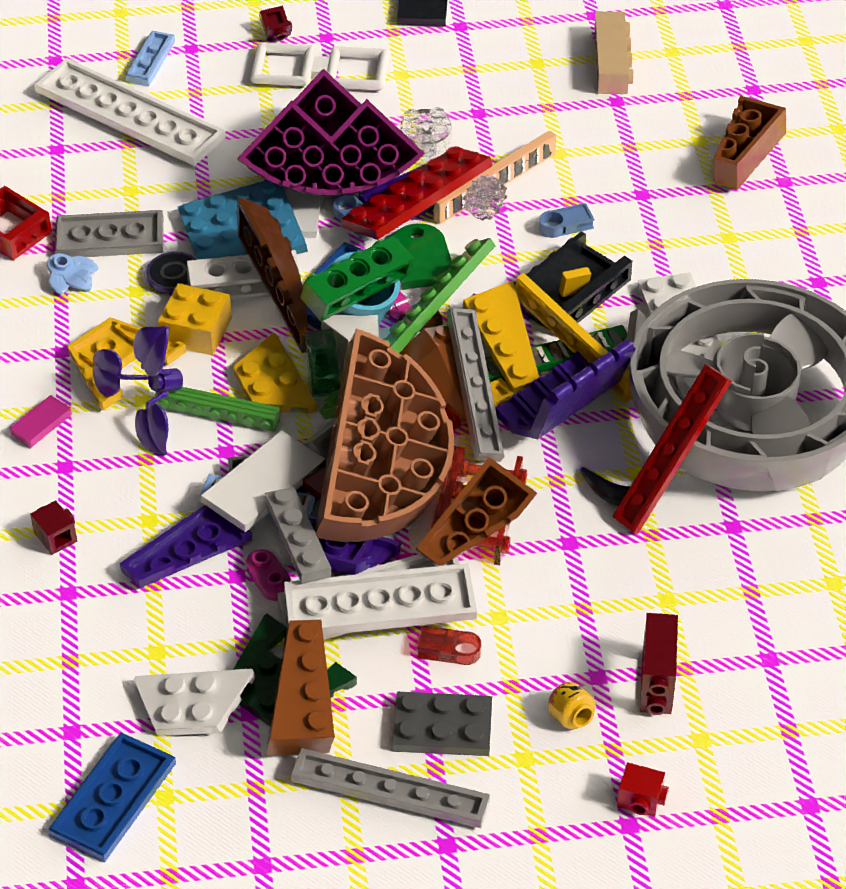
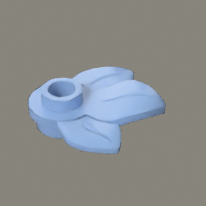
[47,253,99,295]

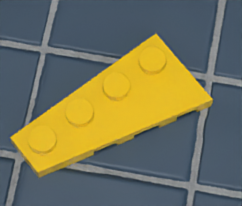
[463,281,539,393]

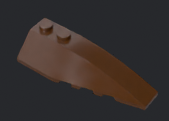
[237,198,307,354]

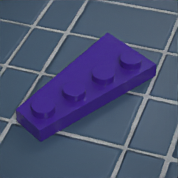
[119,505,253,588]

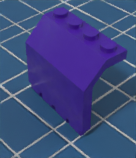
[495,339,636,440]

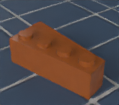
[713,95,786,190]
[265,619,335,756]

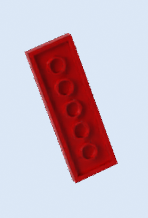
[341,146,493,240]

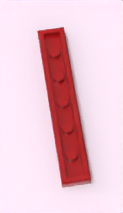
[612,364,732,534]

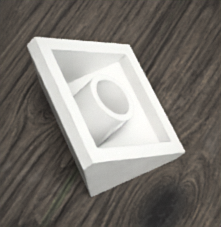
[321,315,379,372]

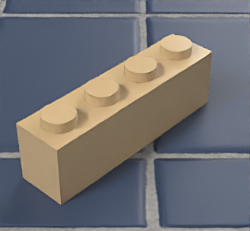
[594,12,634,94]

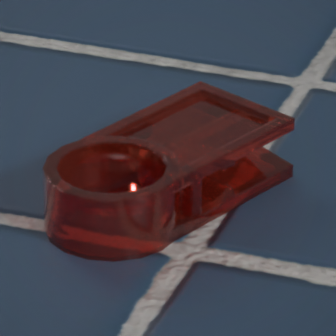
[417,626,482,665]

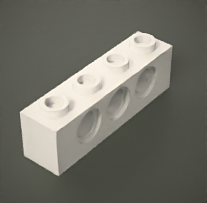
[187,250,301,300]

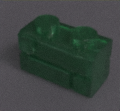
[304,329,340,397]

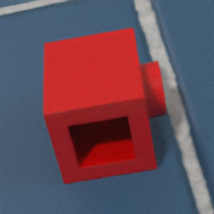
[617,762,669,817]

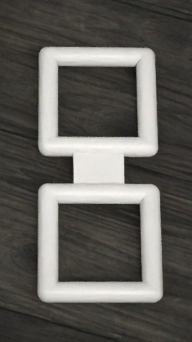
[250,42,390,90]

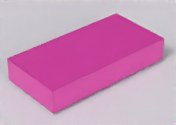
[10,395,72,448]

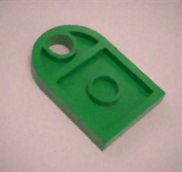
[394,223,452,290]

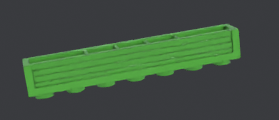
[155,386,280,432]

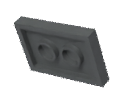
[392,691,493,756]

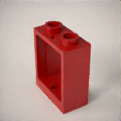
[0,185,52,260]

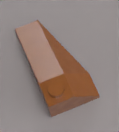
[399,324,467,423]
[415,457,537,566]

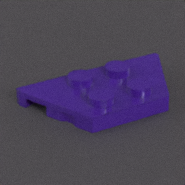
[309,518,402,575]

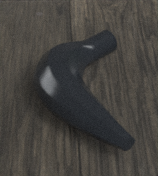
[580,466,630,506]

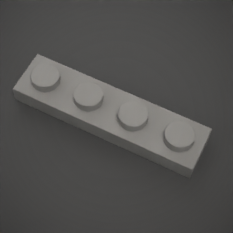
[265,487,331,583]

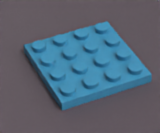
[177,180,308,260]

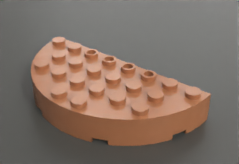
[315,329,454,542]

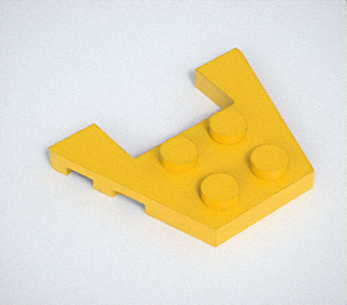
[67,317,186,410]

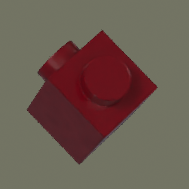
[30,500,78,555]

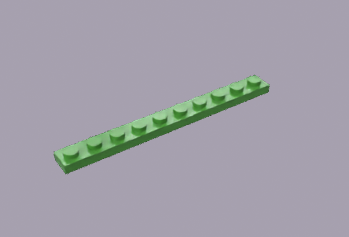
[319,238,496,420]

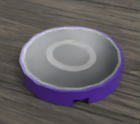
[146,251,197,296]

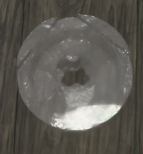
[400,107,452,166]

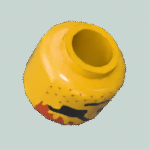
[548,682,596,730]

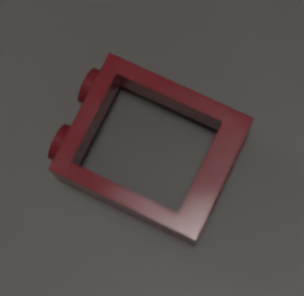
[640,612,678,715]

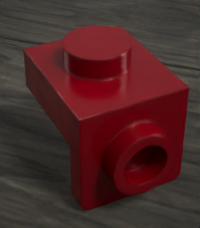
[259,5,293,41]

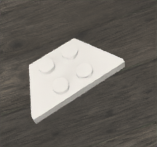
[134,669,255,736]

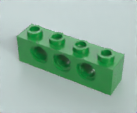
[300,235,415,322]

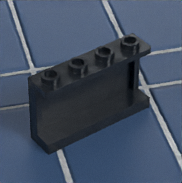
[514,231,633,331]

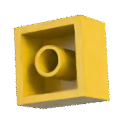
[158,283,232,356]

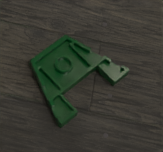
[233,613,357,727]

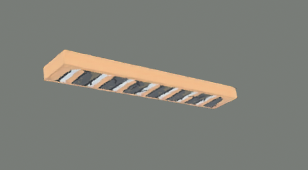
[434,131,556,224]

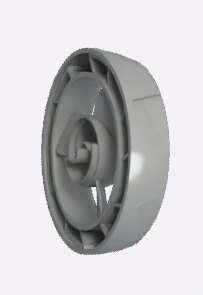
[629,279,846,491]

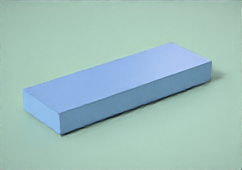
[125,30,175,87]

